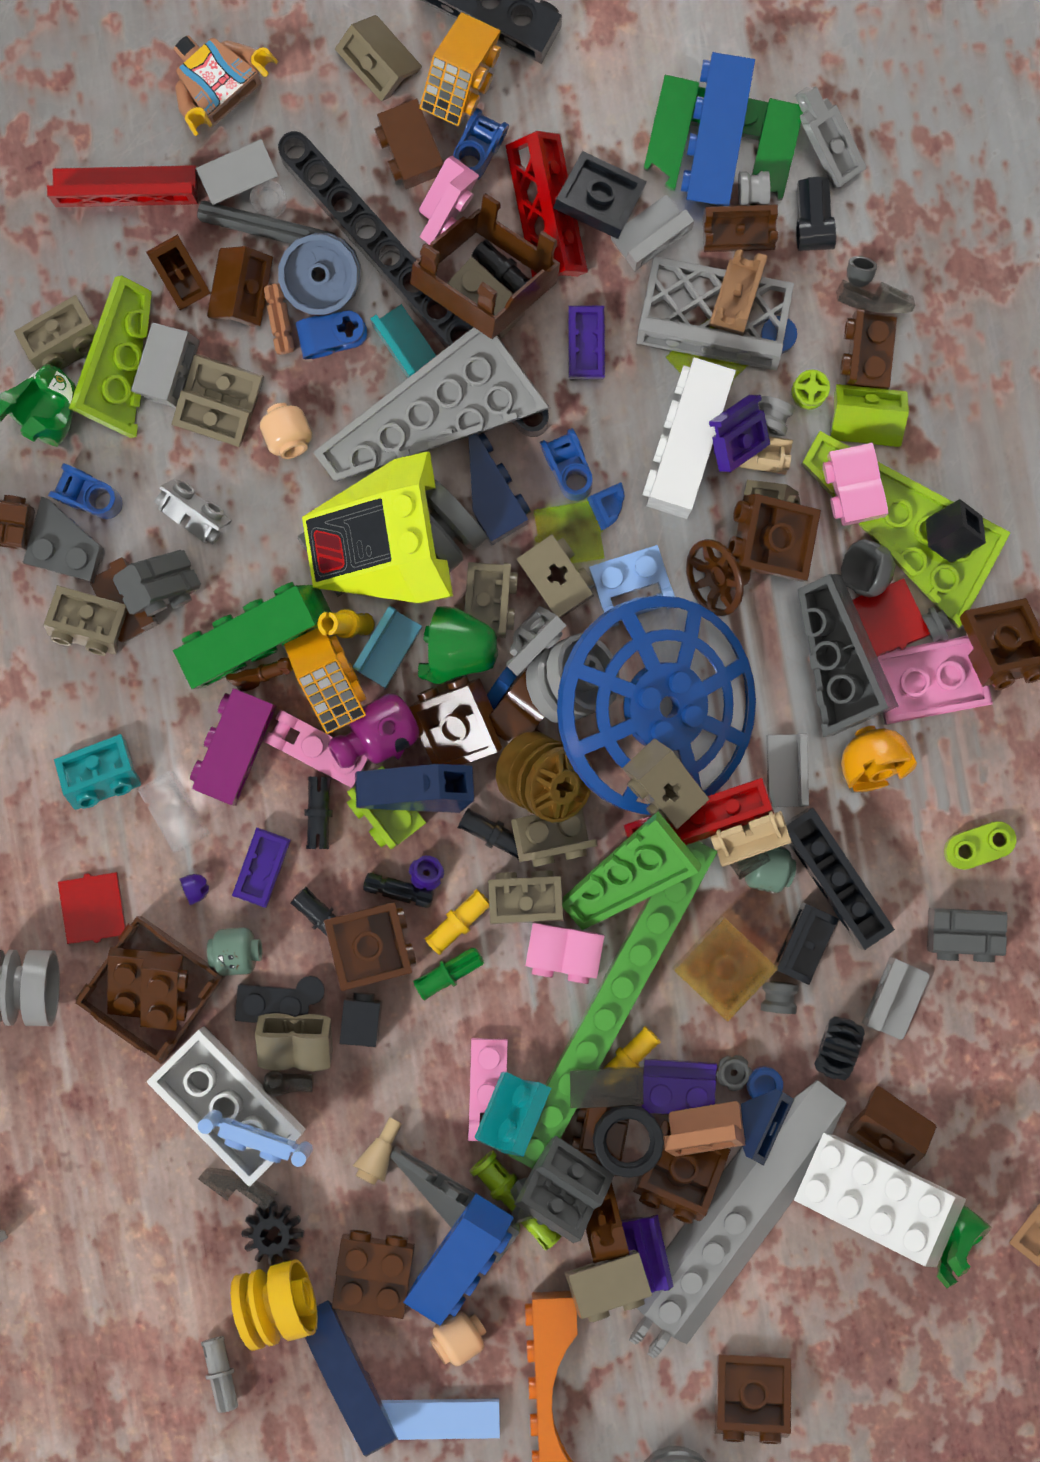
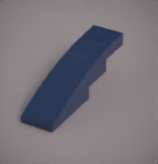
[305,1300,398,1457]

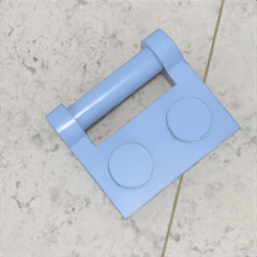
[589,545,675,628]

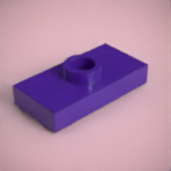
[568,305,605,379]
[232,827,291,908]

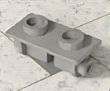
[155,479,232,544]

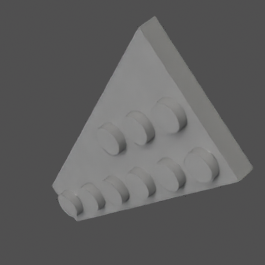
[313,327,550,482]

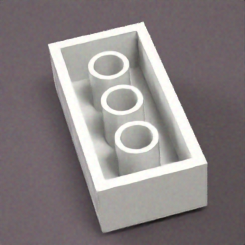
[642,357,736,519]
[146,1026,306,1187]
[794,1133,966,1267]

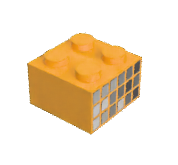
[419,12,501,127]
[284,628,367,735]

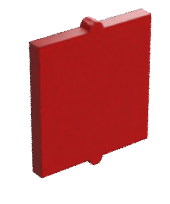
[852,578,930,657]
[58,872,126,944]

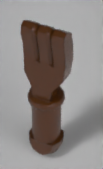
[226,658,293,691]

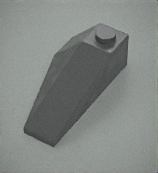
[390,1146,520,1263]

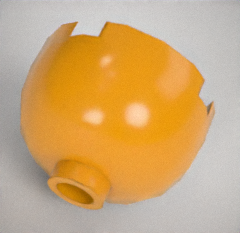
[841,726,917,792]

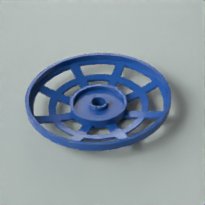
[557,595,756,815]

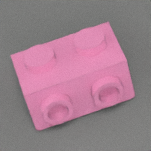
[419,156,479,245]

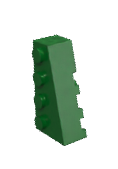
[173,582,331,689]

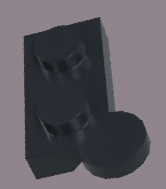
[235,976,325,1023]

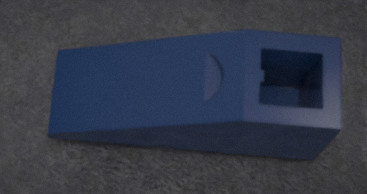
[468,432,531,545]
[355,764,474,813]

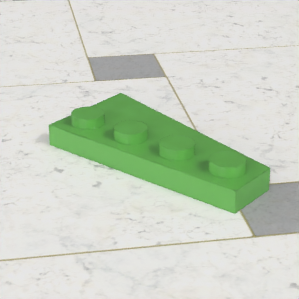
[562,811,701,930]

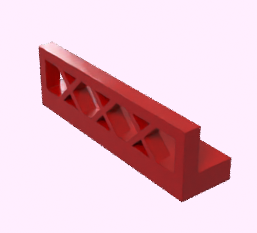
[505,131,588,278]
[47,165,198,207]
[624,778,774,845]

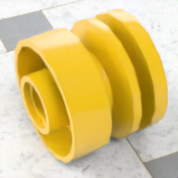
[230,1259,318,1351]

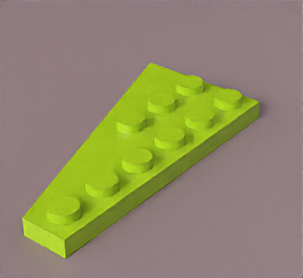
[801,431,1011,628]

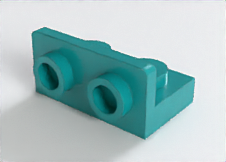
[54,734,141,810]
[475,1072,551,1157]

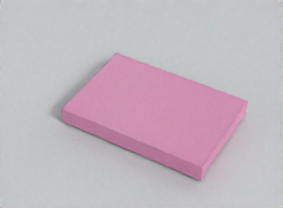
[877,636,993,725]

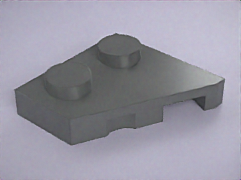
[23,496,104,583]

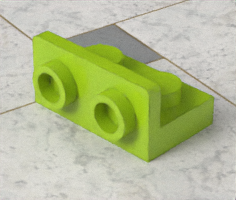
[346,766,426,849]

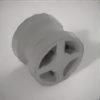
[738,171,770,206]
[759,396,795,436]

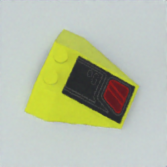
[302,452,453,603]

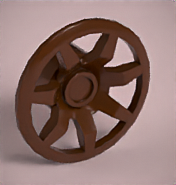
[686,539,751,616]

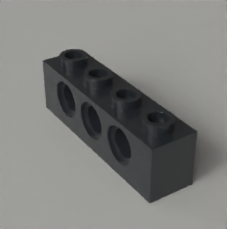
[421,0,562,64]
[786,808,895,950]

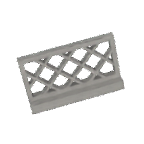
[636,256,794,371]

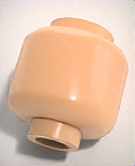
[260,403,312,459]
[430,1310,486,1366]

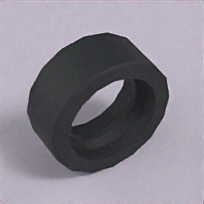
[592,1104,664,1178]

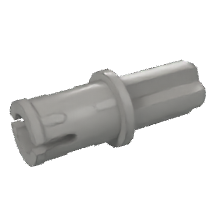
[201,1336,238,1413]

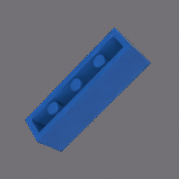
[681,52,755,206]
[403,1193,514,1326]

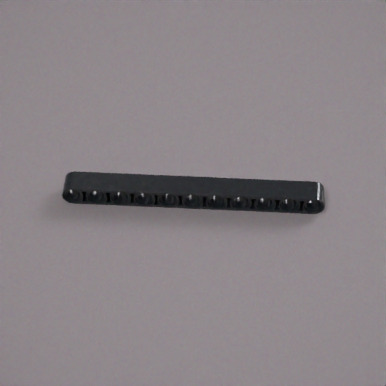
[278,131,549,437]

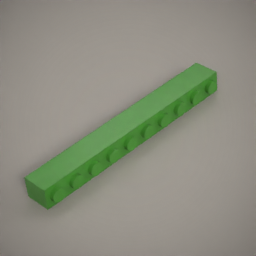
[509,841,717,1169]

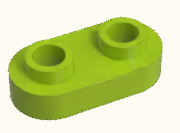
[944,822,1016,870]

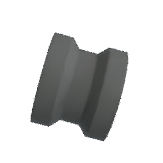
[760,981,799,1014]

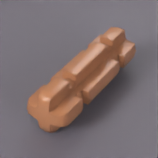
[264,283,295,355]

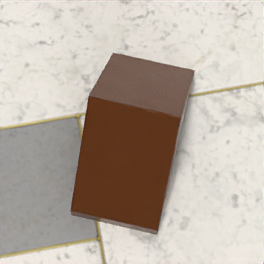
[146,234,211,310]

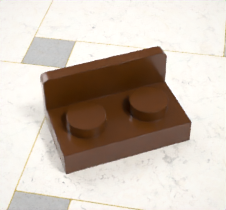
[840,308,897,389]

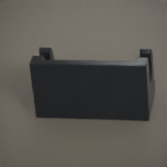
[772,902,839,985]

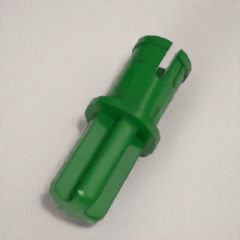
[413,948,484,1001]

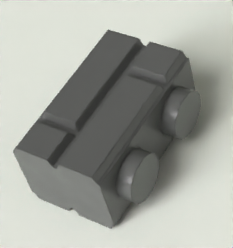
[113,550,201,617]
[927,908,1008,962]

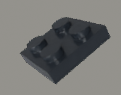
[553,151,647,239]

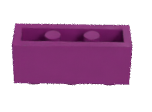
[190,688,277,806]

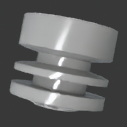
[0,950,60,1026]

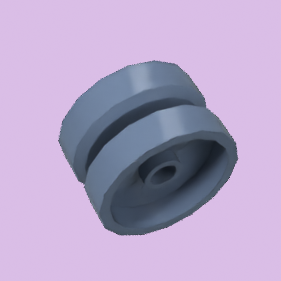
[278,233,361,315]

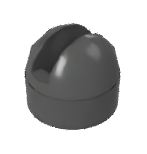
[847,256,877,287]

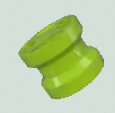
[791,369,830,410]

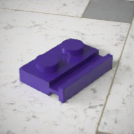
[709,395,770,472]
[641,1058,717,1114]
[621,1215,674,1293]

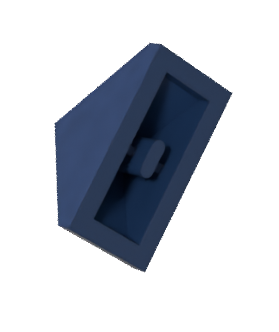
[740,1089,794,1166]

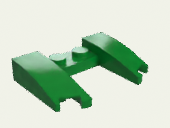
[644,74,803,205]

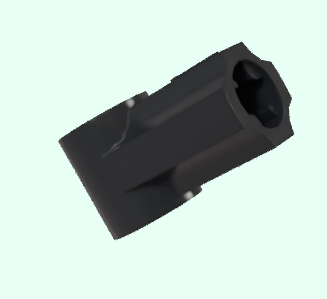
[796,177,836,251]

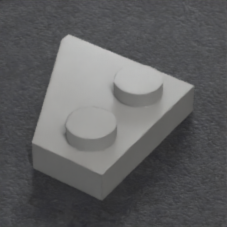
[506,606,566,676]

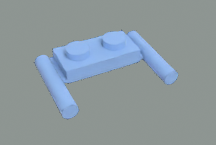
[198,1110,313,1167]

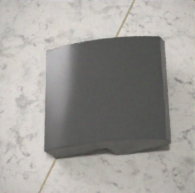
[514,1136,614,1243]

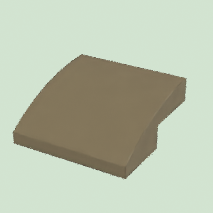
[171,354,264,447]

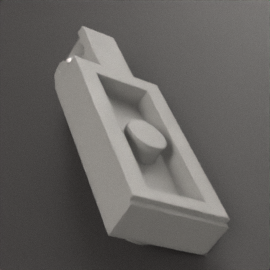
[795,86,867,188]

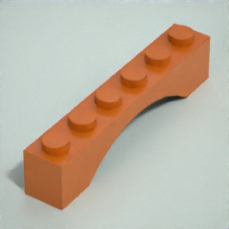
[525,1291,578,1462]

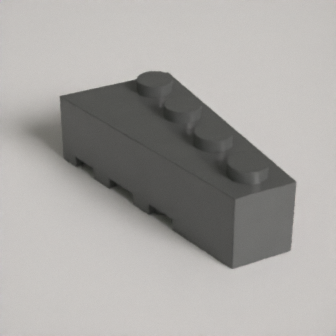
[798,574,899,737]

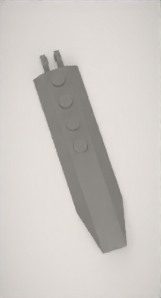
[629,1080,847,1359]

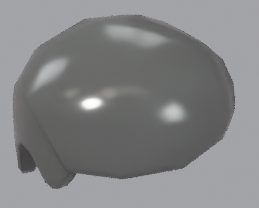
[841,539,896,598]

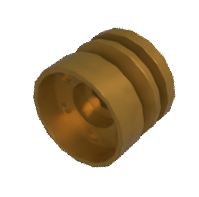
[495,731,592,823]

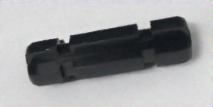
[363,873,434,908]

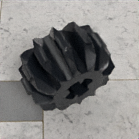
[814,1016,865,1081]
[241,1201,304,1266]

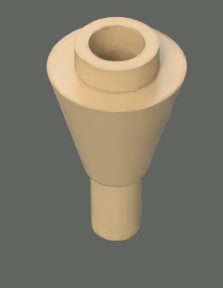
[352,1117,402,1185]

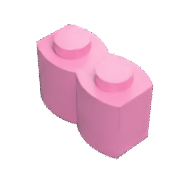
[823,443,888,526]
[525,922,605,984]

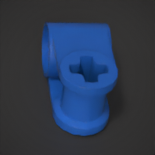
[453,108,509,180]
[295,311,368,359]
[539,428,593,501]
[48,463,123,519]

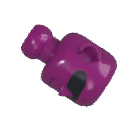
[328,694,420,768]

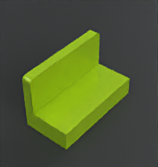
[830,384,909,447]

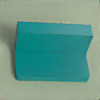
[370,304,436,378]

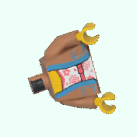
[174,35,278,136]

